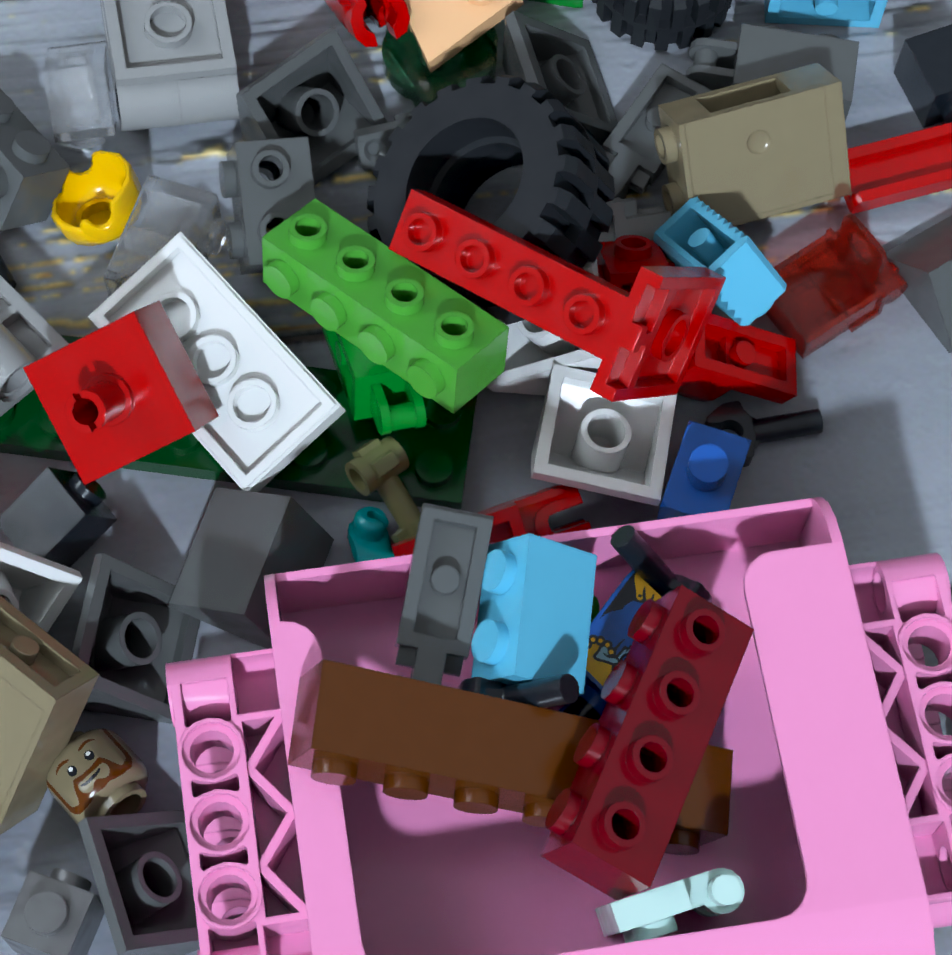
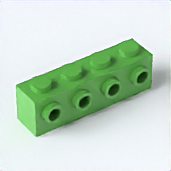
[262,198,509,414]

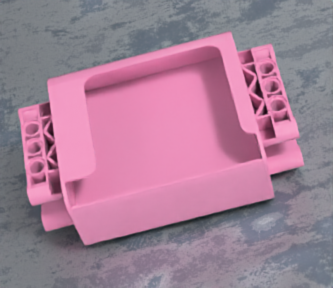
[165,497,952,955]

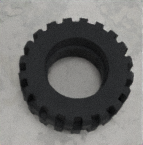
[367,75,615,325]

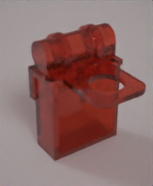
[765,213,908,359]

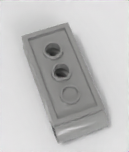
[100,0,239,132]

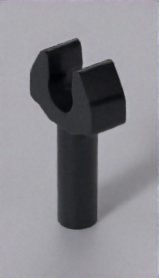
[704,401,823,467]
[611,525,712,603]
[458,674,579,708]

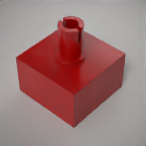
[23,300,219,485]

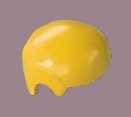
[51,150,143,246]

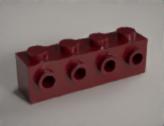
[541,585,754,900]

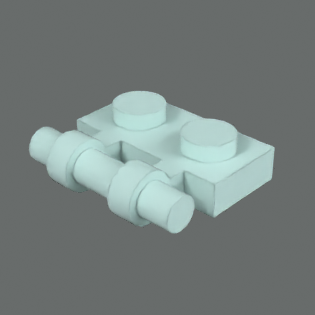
[595,868,745,943]

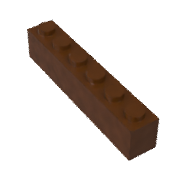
[287,659,733,855]

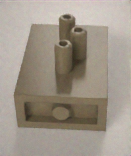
[654,63,852,226]
[0,596,100,835]

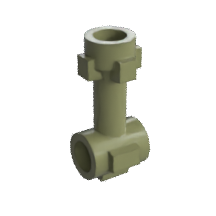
[345,436,420,543]

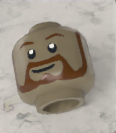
[46,728,148,825]

